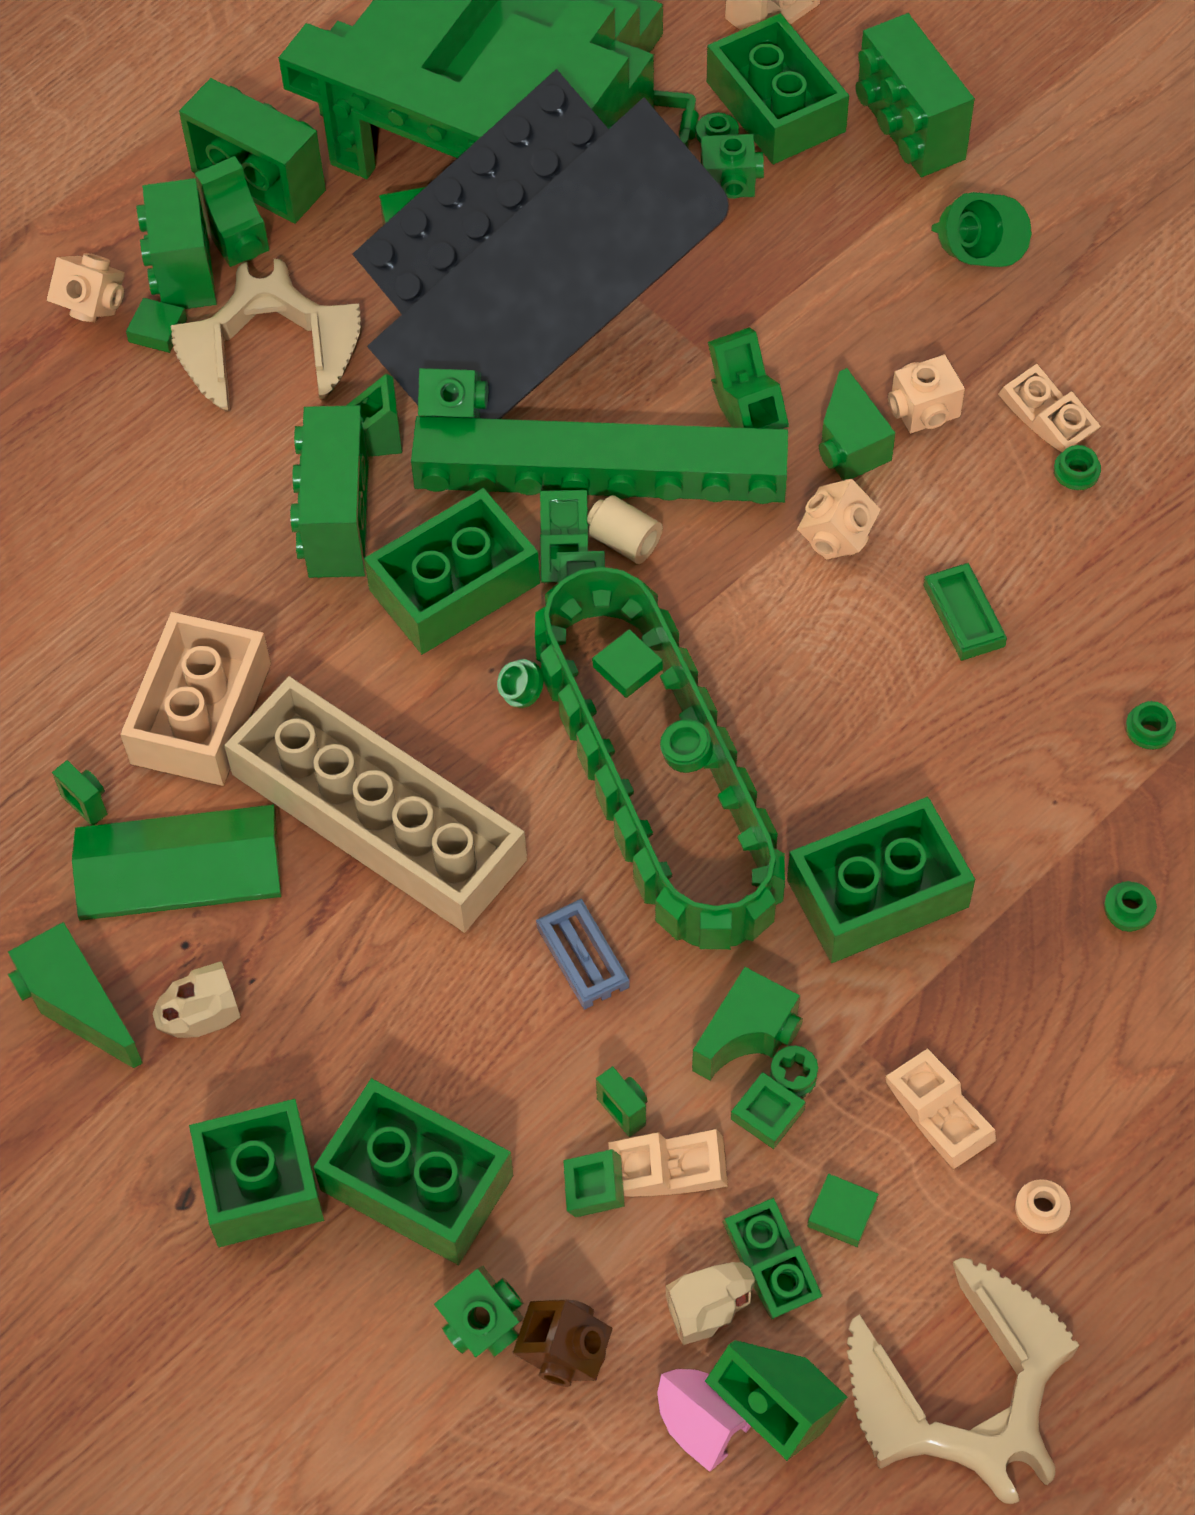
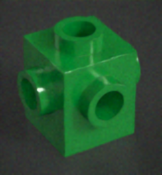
[700,134,764,199]
[434,1266,524,1358]

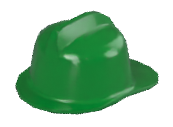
[931,192,1032,267]

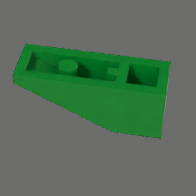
[7,922,143,1068]

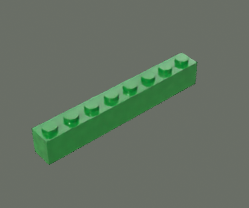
[411,416,788,504]

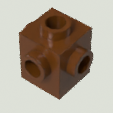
[513,1300,613,1387]

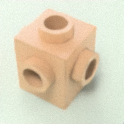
[47,253,125,322]
[888,354,965,434]
[797,479,881,560]

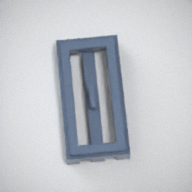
[536,899,630,1010]

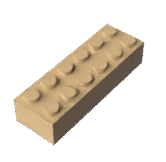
[224,676,527,933]

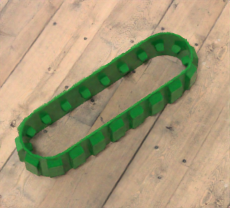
[535,567,785,950]

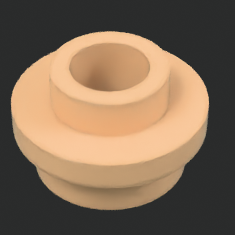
[1015,1179,1071,1234]

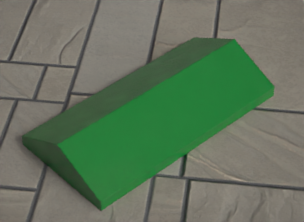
[72,805,282,921]

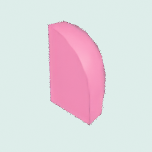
[657,1369,751,1472]

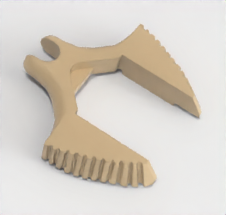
[171,259,361,412]
[847,1258,1079,1504]

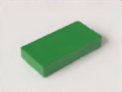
[923,563,1007,661]

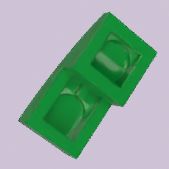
[540,490,588,583]

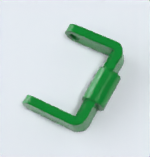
[654,90,699,148]

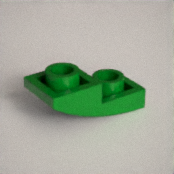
[722,1198,823,1320]

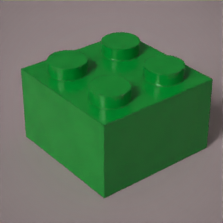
[136,178,217,309]
[189,1099,325,1248]

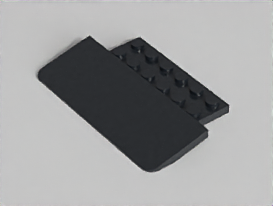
[352,69,730,419]

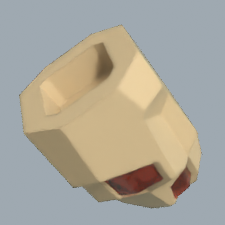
[153,961,241,1038]
[666,1262,755,1345]

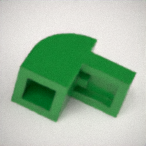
[708,327,789,429]

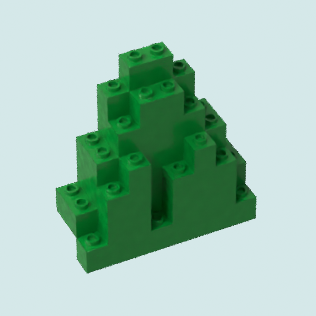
[278,0,663,179]

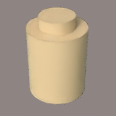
[587,495,663,564]

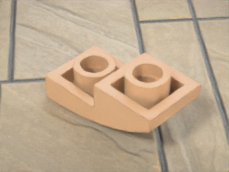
[998,364,1101,452]

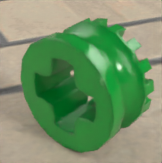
[770,1045,819,1098]

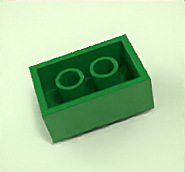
[706,13,849,165]
[855,13,975,178]
[179,78,326,224]
[290,405,369,578]
[364,488,540,655]
[787,797,976,964]
[314,1078,514,1266]

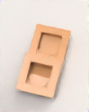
[886,1048,996,1169]
[608,1129,728,1197]

